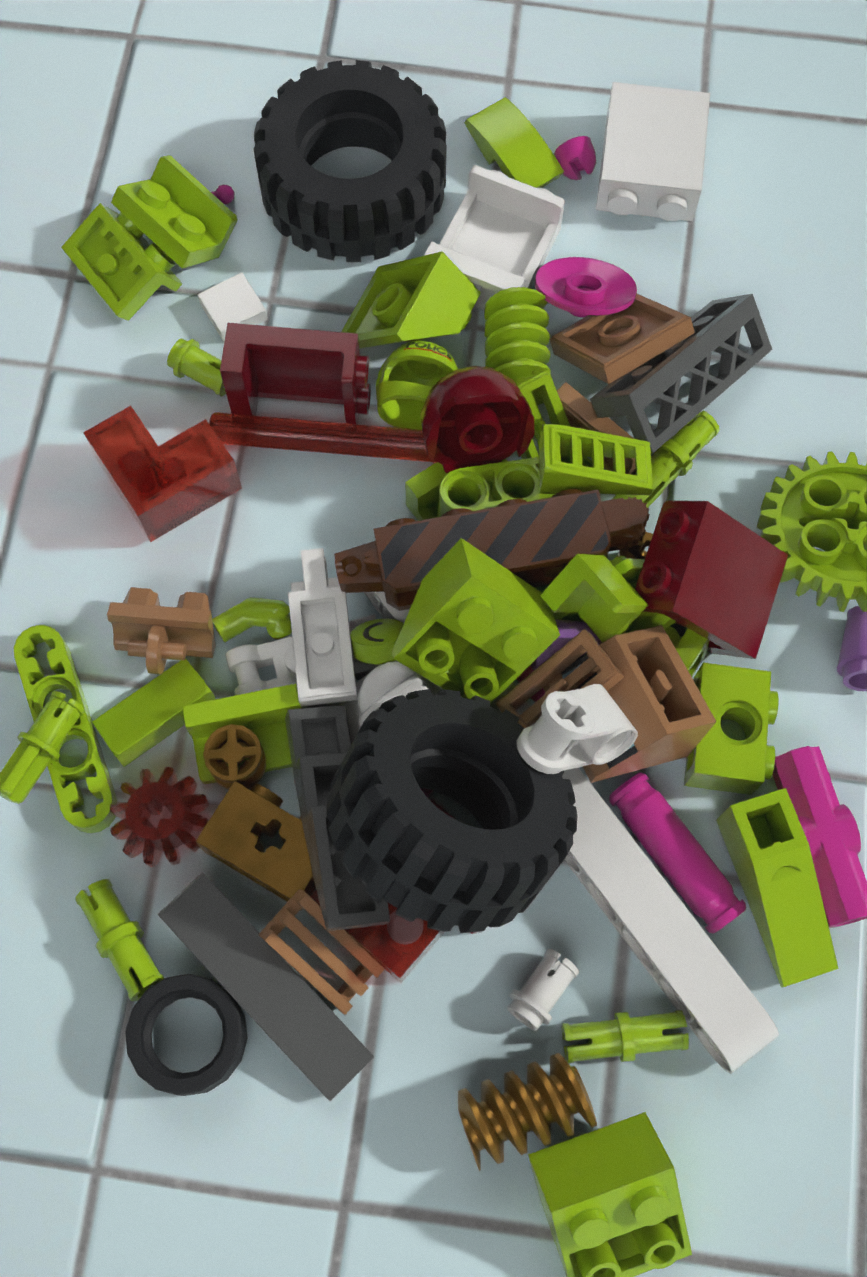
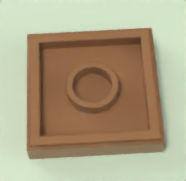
[549,293,695,384]

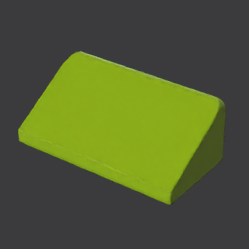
[92,658,216,767]

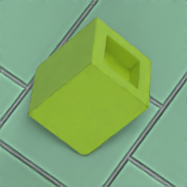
[540,554,648,642]

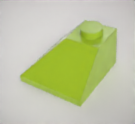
[341,251,481,349]

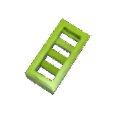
[539,424,653,495]

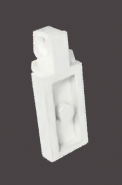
[288,548,358,707]

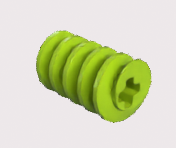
[484,287,551,405]

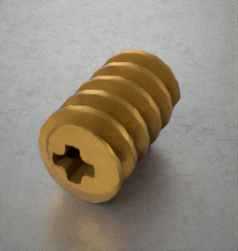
[458,1053,597,1171]

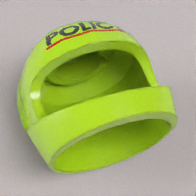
[376,340,458,434]

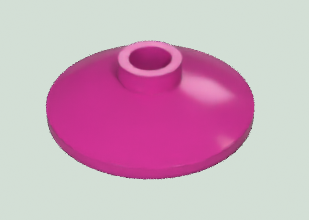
[535,257,637,318]

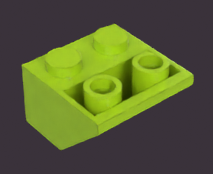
[392,538,560,704]
[528,1112,692,1277]

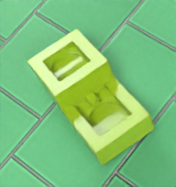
[464,97,564,188]

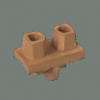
[107,587,216,675]

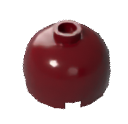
[421,366,535,474]

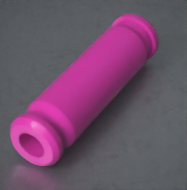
[609,773,746,934]

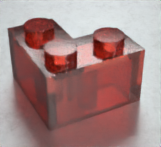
[83,406,242,543]

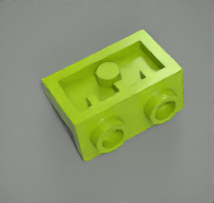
[111,155,238,269]
[61,203,182,321]

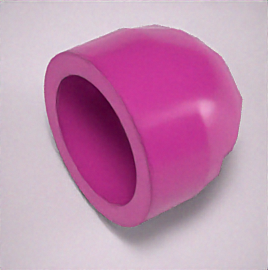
[554,136,596,180]

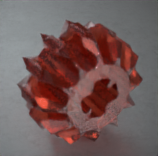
[110,767,209,867]

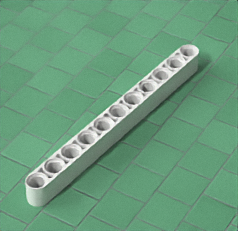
[364,592,779,1074]

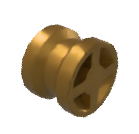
[203,724,267,790]

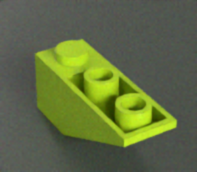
[716,788,839,988]

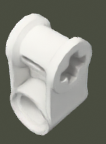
[517,684,638,774]

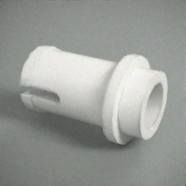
[507,949,579,1031]

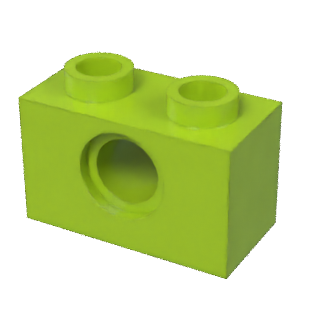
[684,662,779,795]

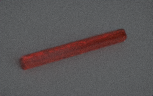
[208,412,436,463]

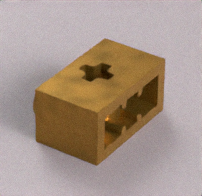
[195,781,316,911]

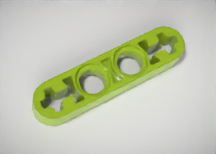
[13,625,118,833]

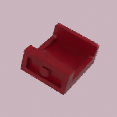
[220,323,371,432]
[635,500,788,659]

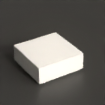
[197,272,268,342]

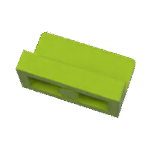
[182,683,303,784]

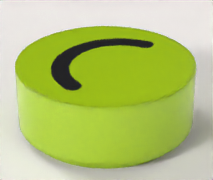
[350,619,404,665]

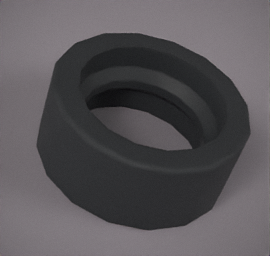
[125,974,248,1096]

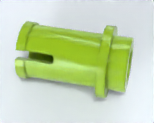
[167,338,226,397]

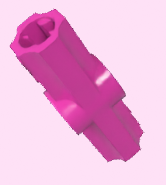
[772,746,867,928]

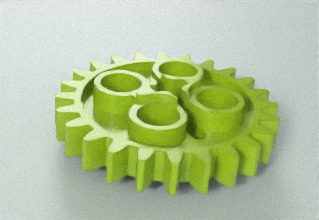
[756,451,867,612]

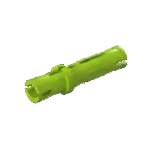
[612,410,720,508]

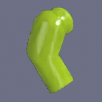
[212,597,292,643]

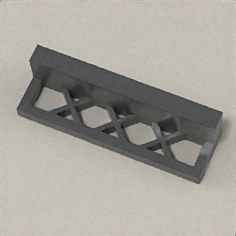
[590,294,773,453]

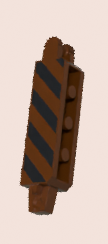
[334,489,650,611]

